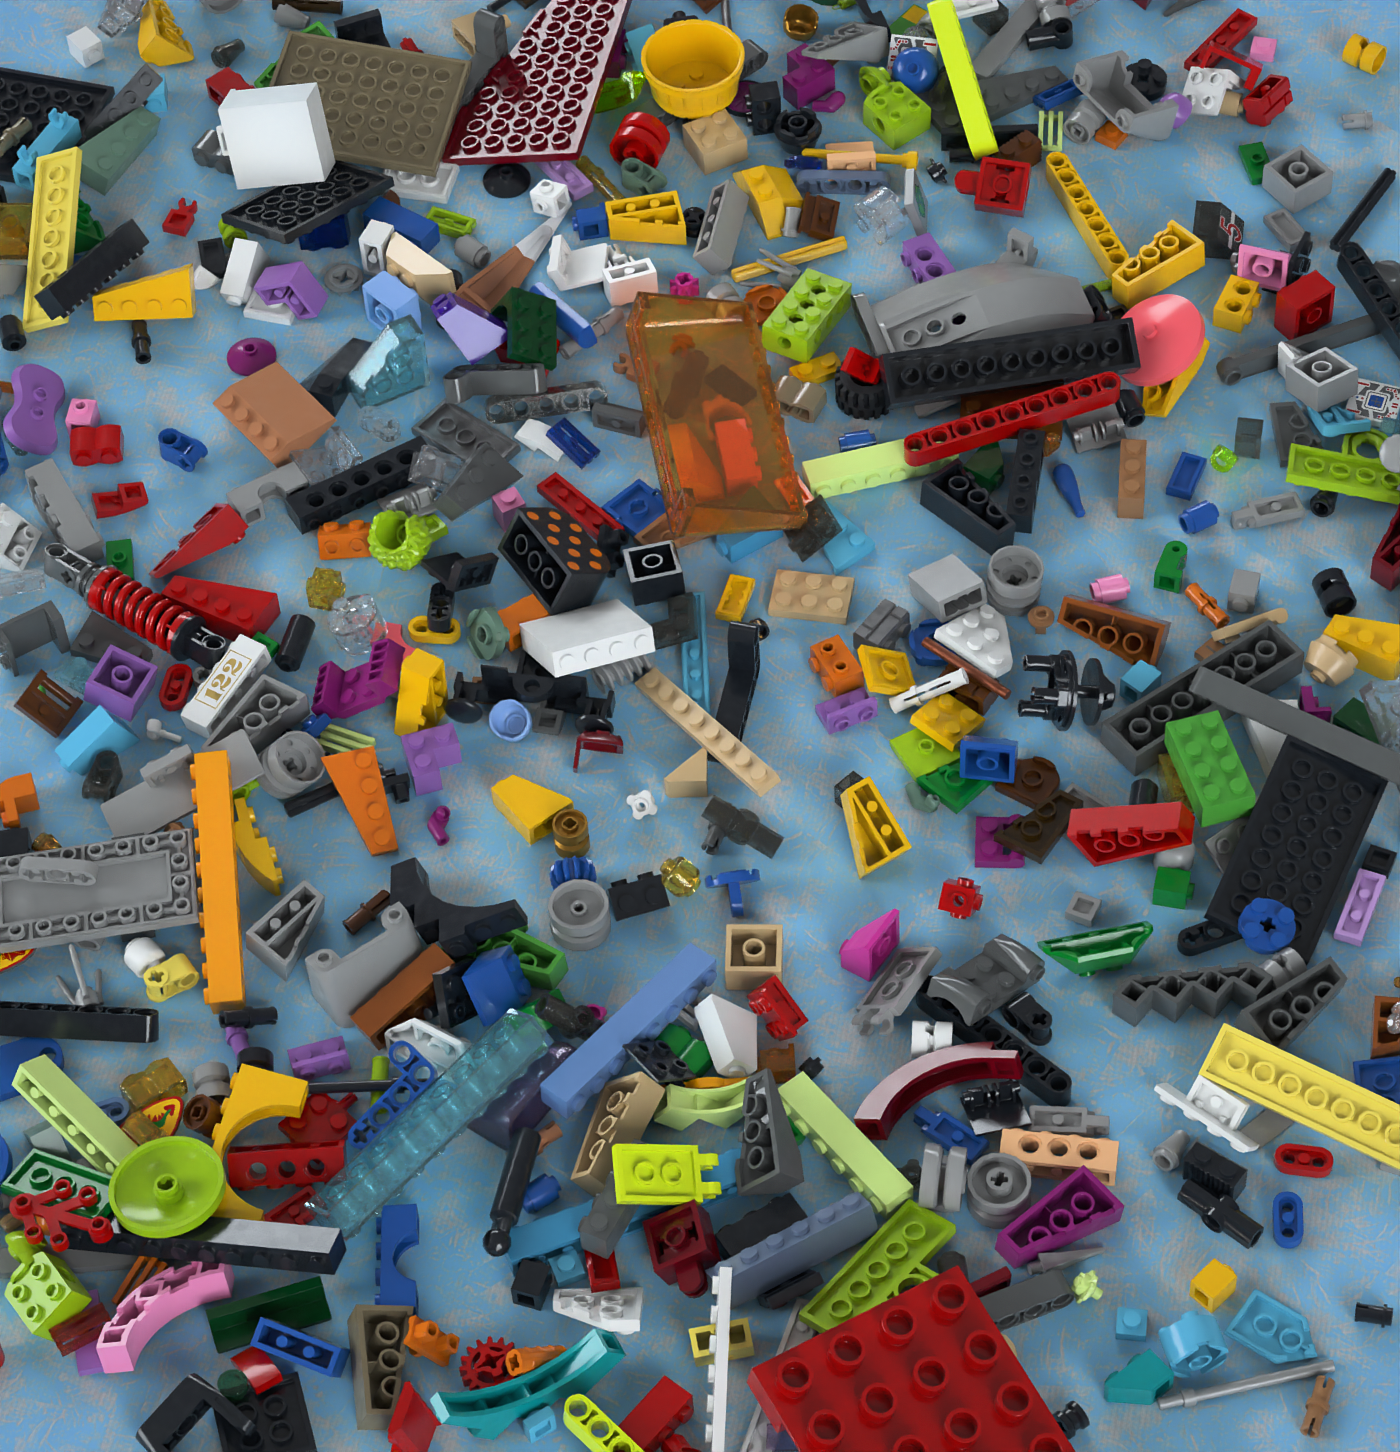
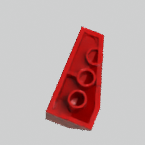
[149,503,249,579]

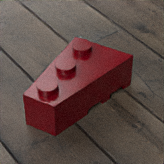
[1370,503,1400,592]

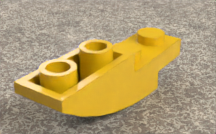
[234,797,284,896]

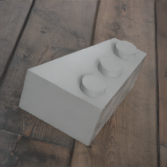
[246,879,325,982]

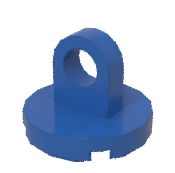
[704,869,761,918]

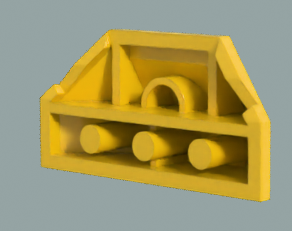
[732,165,803,240]

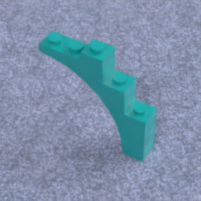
[430,1328,626,1440]

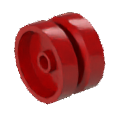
[609,112,670,169]

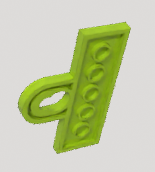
[1285,428,1400,505]
[798,1199,956,1333]

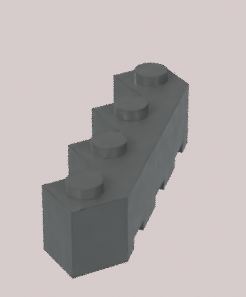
[1112,962,1273,1027]

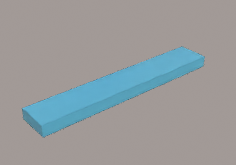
[679,591,711,715]

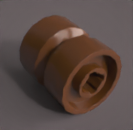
[183,1094,223,1141]

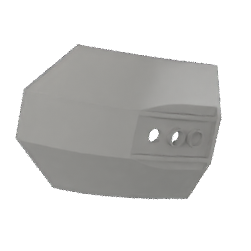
[871,262,1095,419]

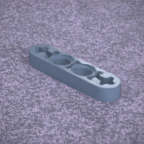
[796,170,891,195]

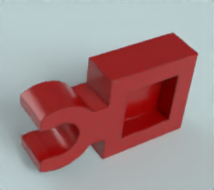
[162,198,198,237]

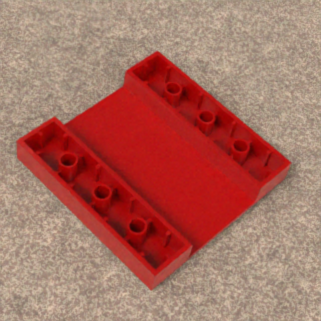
[747,1265,1076,1452]

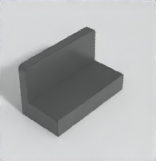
[592,402,650,438]

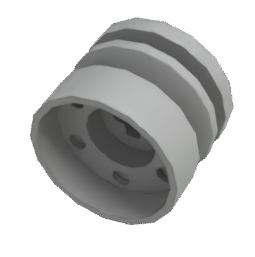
[985,545,1044,616]
[257,730,325,799]

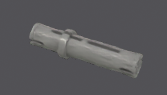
[559,305,625,360]

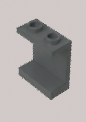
[0,600,70,677]

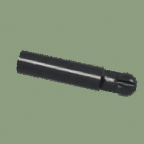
[483,1127,541,1257]

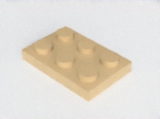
[768,569,855,625]

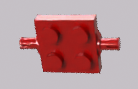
[278,1093,358,1165]

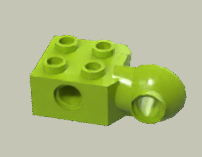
[858,66,931,150]
[4,1230,93,1342]

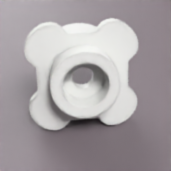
[627,790,658,820]

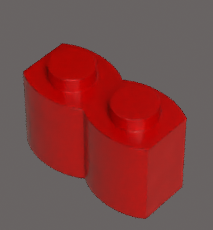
[70,424,124,467]

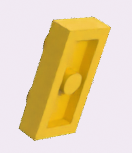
[789,351,841,384]

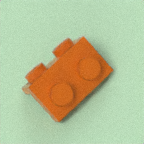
[317,520,371,560]

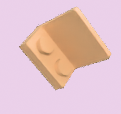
[825,141,876,181]

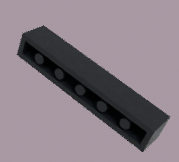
[34,219,149,320]

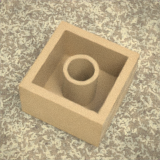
[682,109,748,175]
[725,924,784,990]

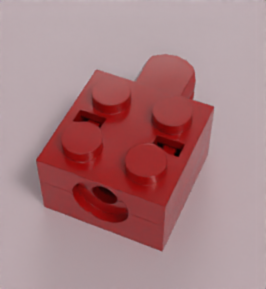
[954,156,1032,218]

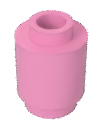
[1090,573,1130,604]

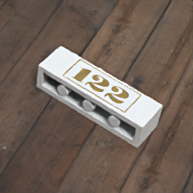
[180,634,272,739]

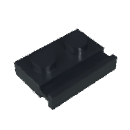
[756,1269,824,1310]

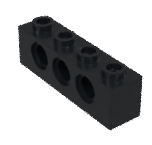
[1006,428,1045,534]

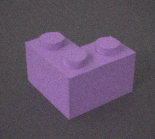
[254,261,329,320]
[400,722,462,796]

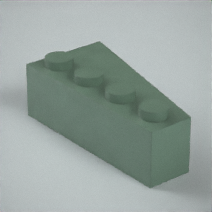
[78,106,161,196]

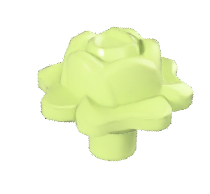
[1071,1270,1103,1304]

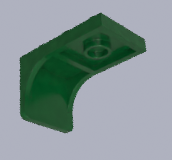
[491,287,557,371]

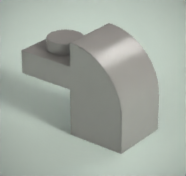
[996,227,1038,266]

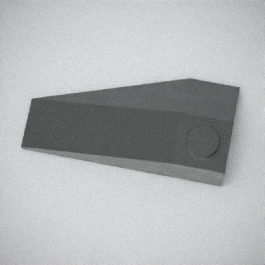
[735,1068,804,1196]

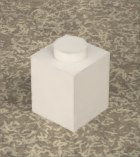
[66,26,105,68]

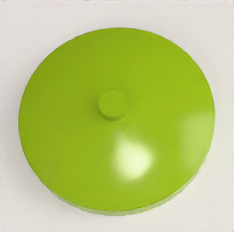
[108,1136,226,1238]

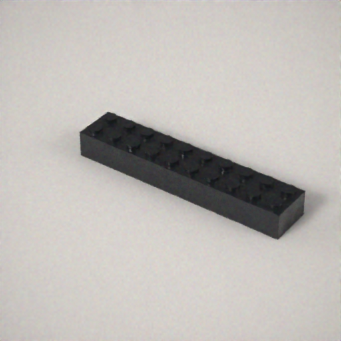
[878,317,1141,410]

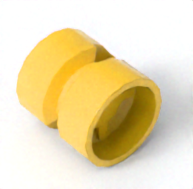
[1342,33,1387,75]

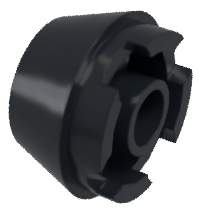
[774,107,822,155]

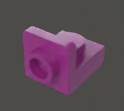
[1298,686,1332,723]

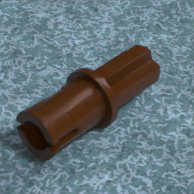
[342,890,390,935]

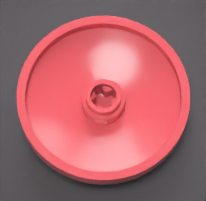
[1120,294,1205,386]

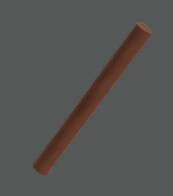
[921,637,1011,700]

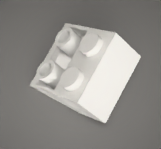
[0,502,42,572]

